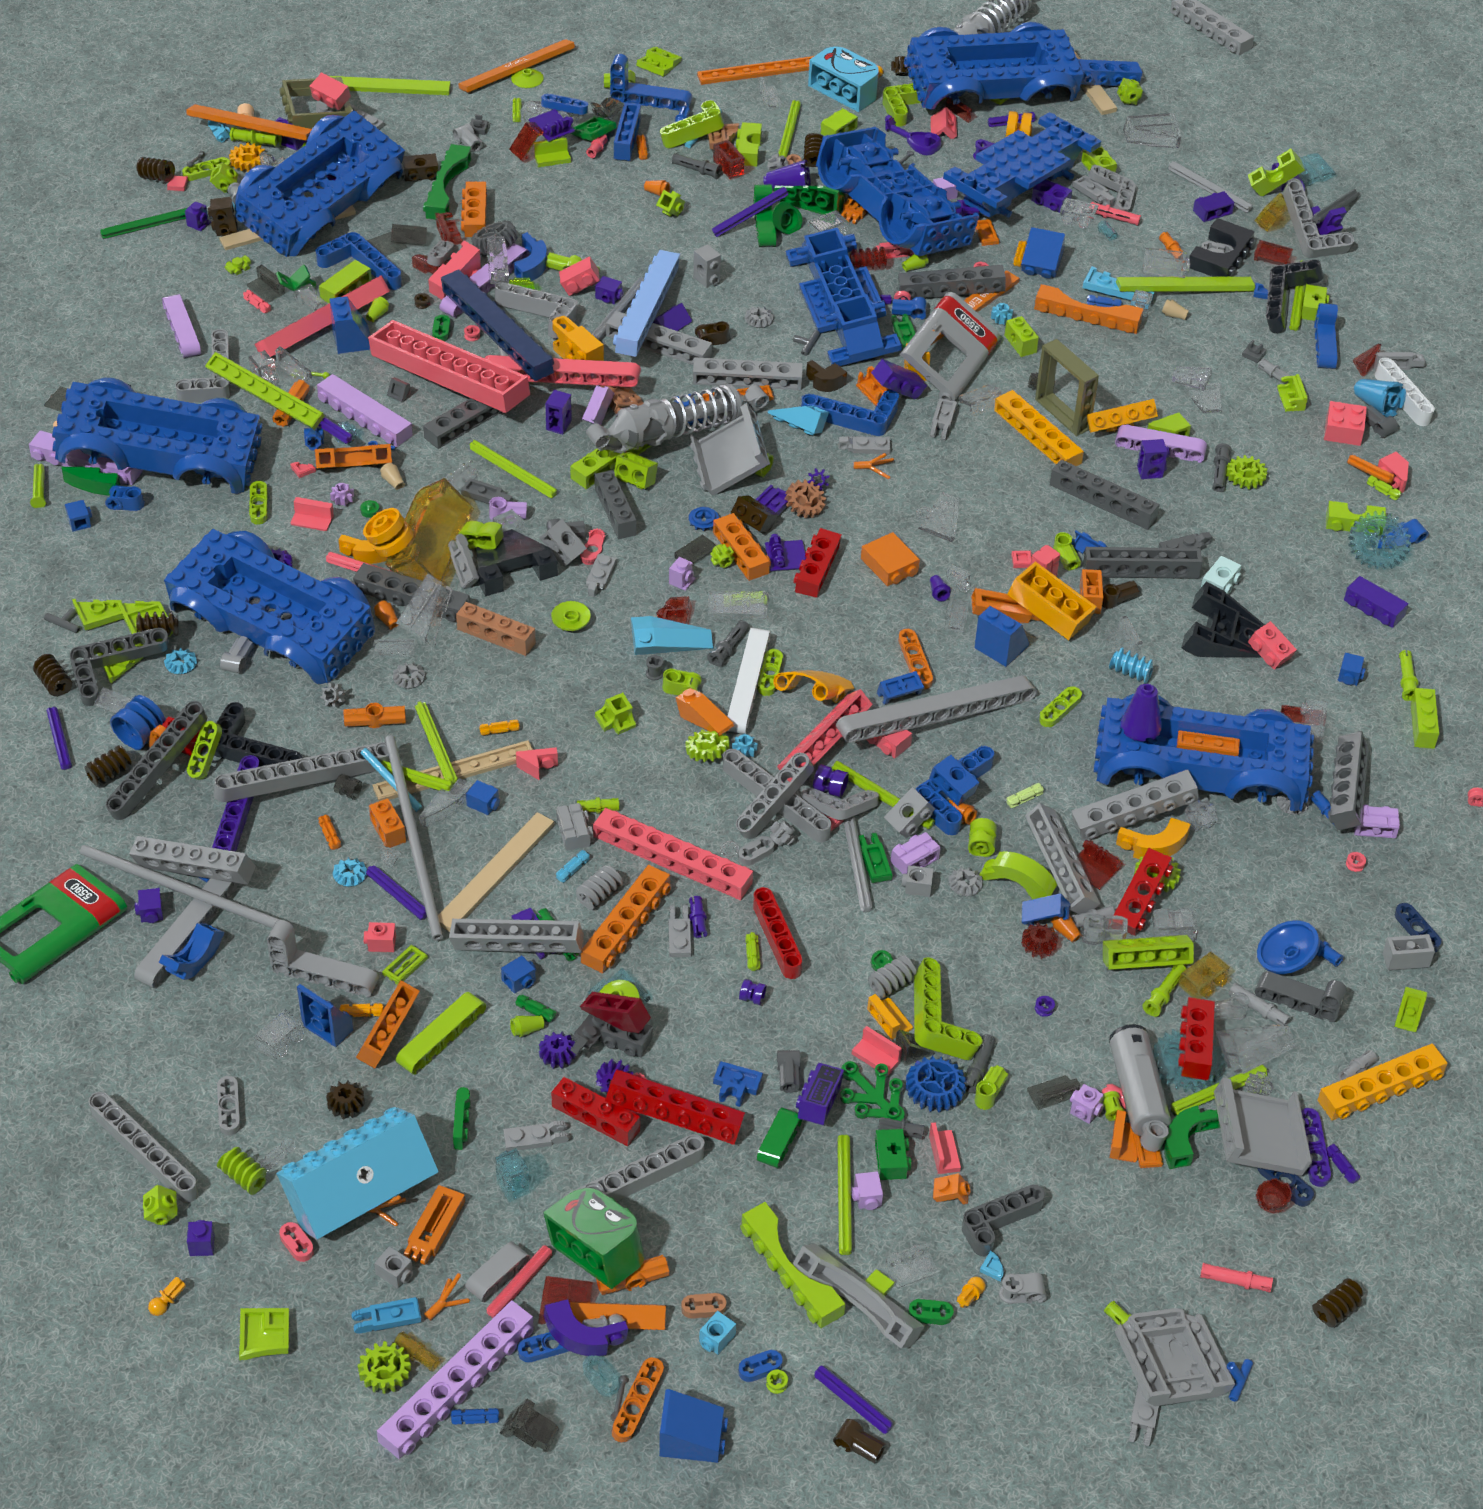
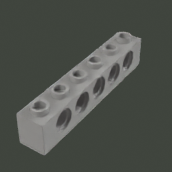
[1170,0,1254,56]
[606,311,712,365]
[693,357,803,390]
[1071,770,1199,840]
[1025,803,1100,914]
[129,836,256,885]
[449,919,584,953]

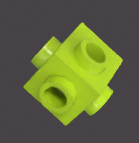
[1117,78,1143,105]
[209,162,238,193]
[656,190,686,217]
[143,1184,178,1225]

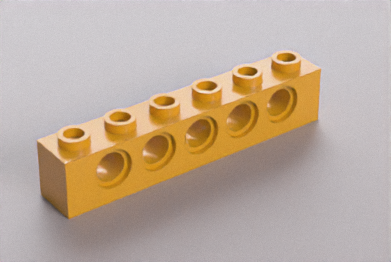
[994,390,1084,466]
[1317,1043,1447,1121]

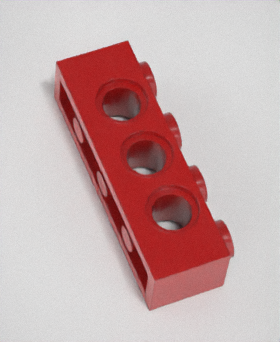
[793,528,842,598]
[1112,847,1174,936]
[1178,997,1215,1080]
[551,1077,640,1147]

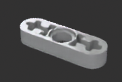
[427,240,454,266]
[217,1076,240,1135]

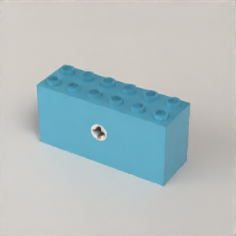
[276,1107,439,1239]

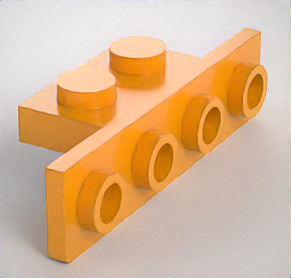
[1087,399,1158,432]

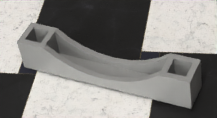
[792,1243,924,1349]

